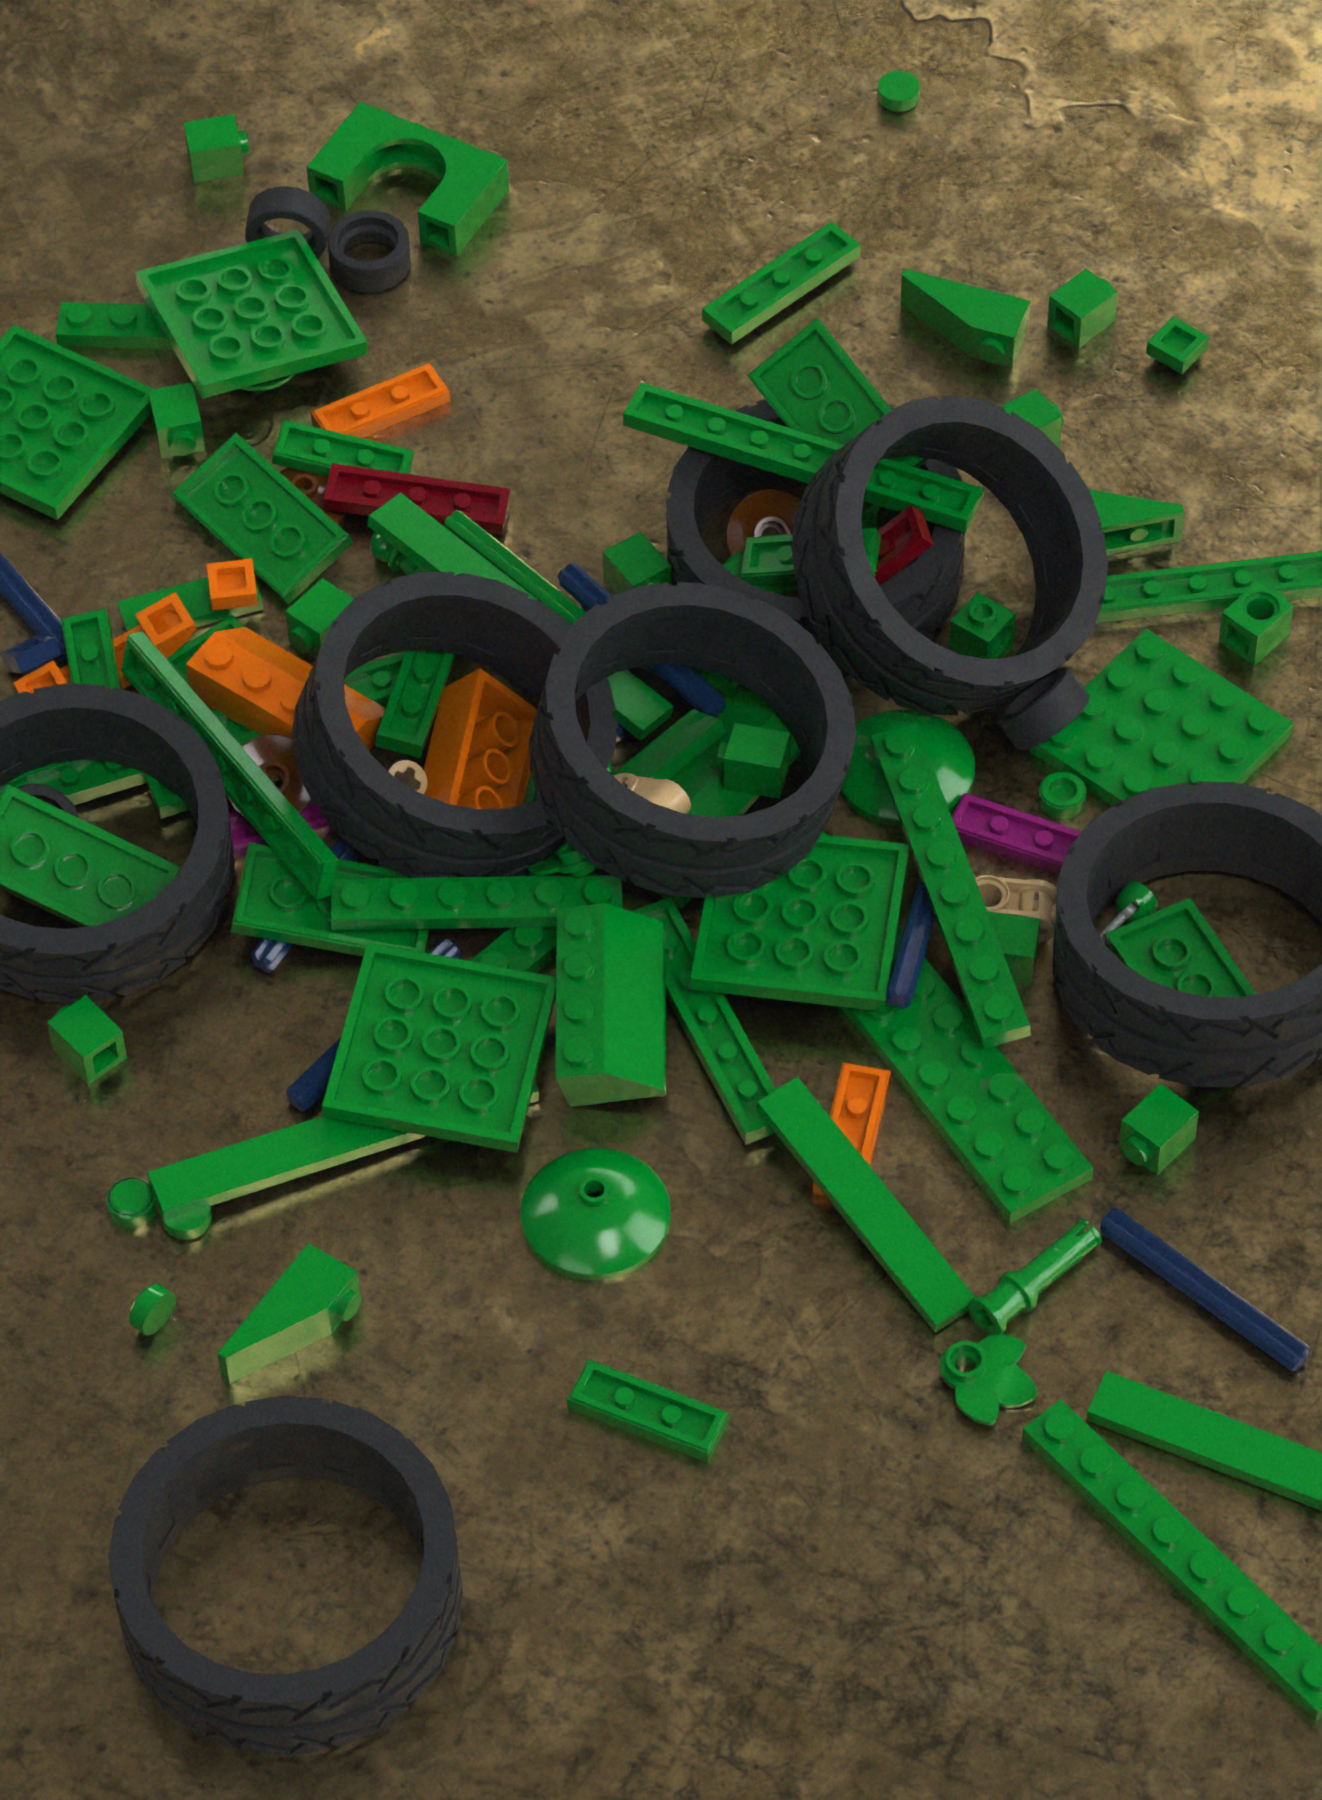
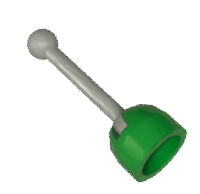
[1099,880,1158,943]

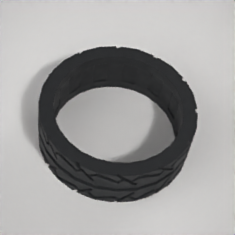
[791,396,1108,716]
[666,399,965,681]
[292,572,617,878]
[529,582,856,898]
[0,683,235,1004]
[1053,782,1322,1087]
[108,1396,463,1756]

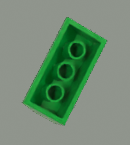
[556,903,666,1107]

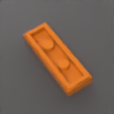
[311,363,451,438]
[813,1062,891,1196]

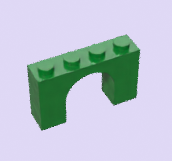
[306,102,510,256]

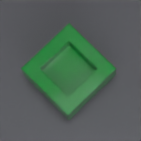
[1146,316,1209,374]

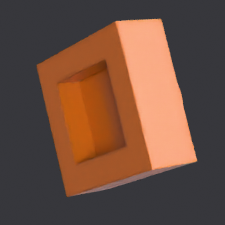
[207,558,258,611]

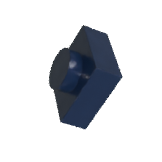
[0,634,62,676]

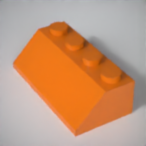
[186,627,386,751]
[424,668,537,809]

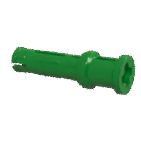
[968,1219,1102,1335]

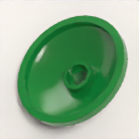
[840,709,975,827]
[520,1148,671,1280]

